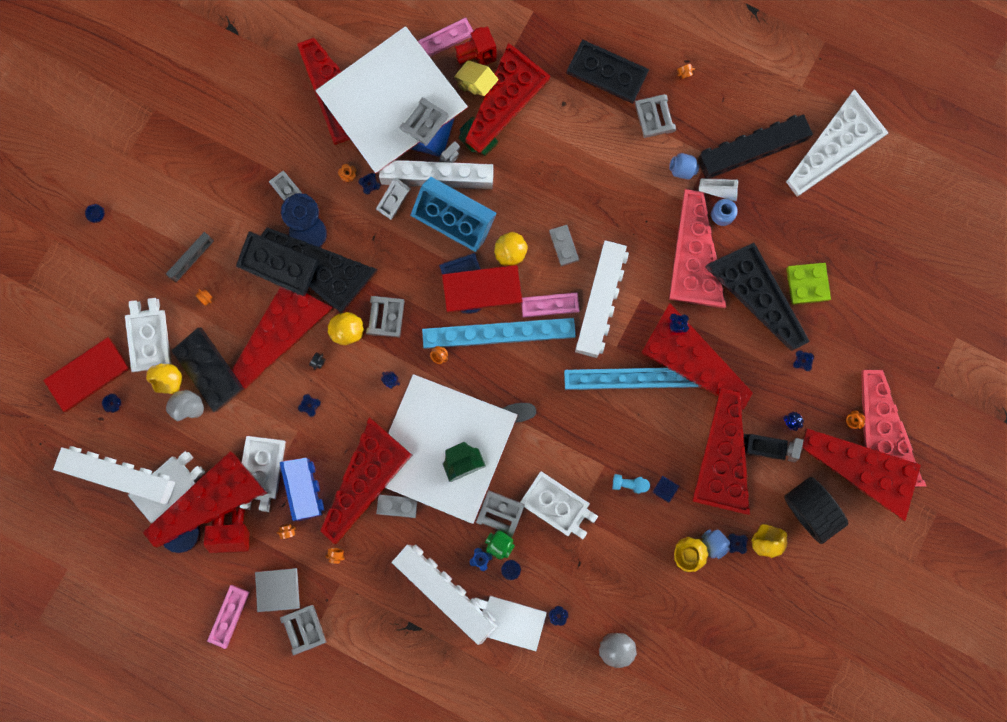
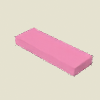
[418,18,473,57]
[521,292,580,318]
[207,585,250,649]

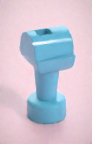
[612,474,650,494]

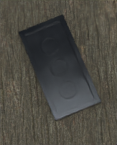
[566,39,649,104]
[236,231,319,296]
[171,327,244,412]

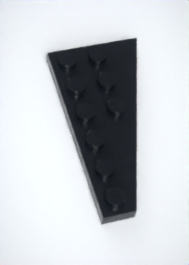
[261,227,378,313]
[705,243,810,351]

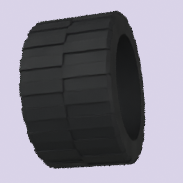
[784,477,849,544]

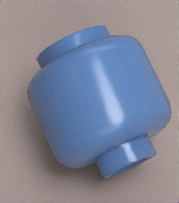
[670,153,699,180]
[711,199,738,226]
[701,529,730,559]

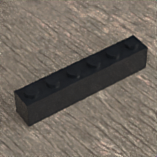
[698,114,813,179]

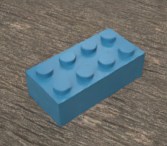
[410,177,497,252]

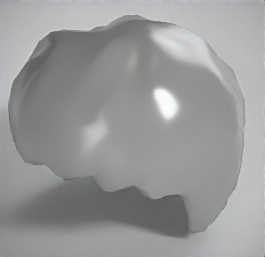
[166,390,204,421]
[599,633,637,668]

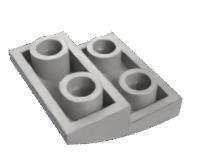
[255,568,300,612]

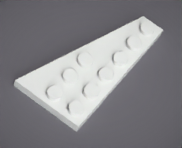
[786,89,888,197]

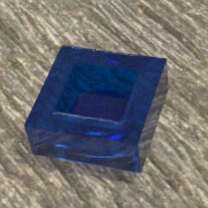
[652,476,679,503]

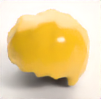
[494,232,528,266]
[327,312,364,346]
[146,363,182,394]
[751,524,787,558]
[674,537,709,572]

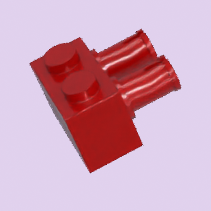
[455,26,497,66]
[204,508,250,553]

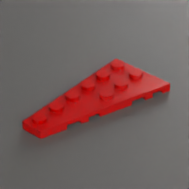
[297,38,350,145]
[465,43,551,153]
[232,286,334,390]
[641,303,753,411]
[692,387,750,515]
[320,417,412,544]
[802,428,921,521]
[142,451,268,548]

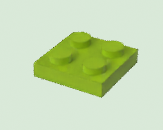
[786,263,831,305]

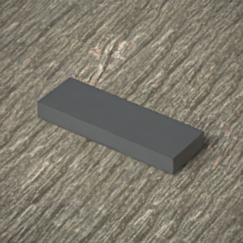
[166,232,214,282]

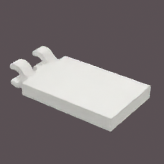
[125,298,171,372]
[240,436,286,512]
[128,451,206,524]
[520,471,598,539]
[474,596,547,651]

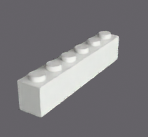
[379,160,494,189]
[575,241,629,358]
[53,446,175,504]
[392,544,497,645]

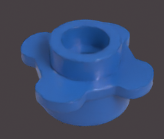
[469,548,492,571]

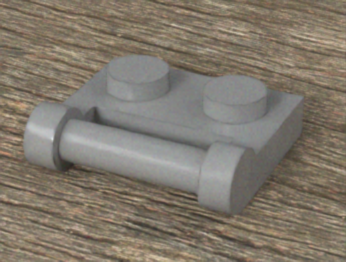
[635,94,676,138]
[399,97,449,146]
[366,296,405,338]
[476,490,525,537]
[280,605,327,655]

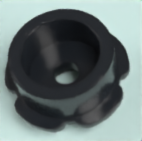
[309,352,326,371]

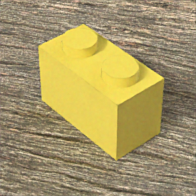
[454,61,498,96]

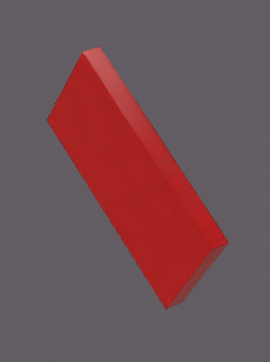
[442,265,523,313]
[43,337,130,412]

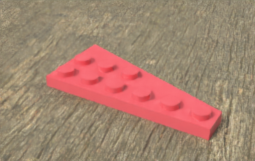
[669,189,726,309]
[861,370,926,487]

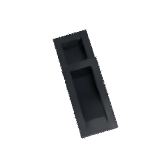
[743,434,788,460]

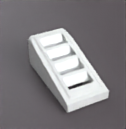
[699,178,738,201]

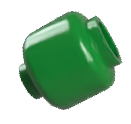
[485,530,515,560]

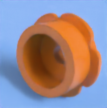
[677,63,695,79]
[338,164,356,182]
[195,289,213,306]
[430,346,448,364]
[846,410,865,429]
[276,524,296,539]
[325,548,345,564]

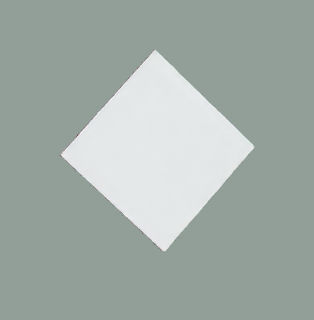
[315,26,468,173]
[385,374,518,524]

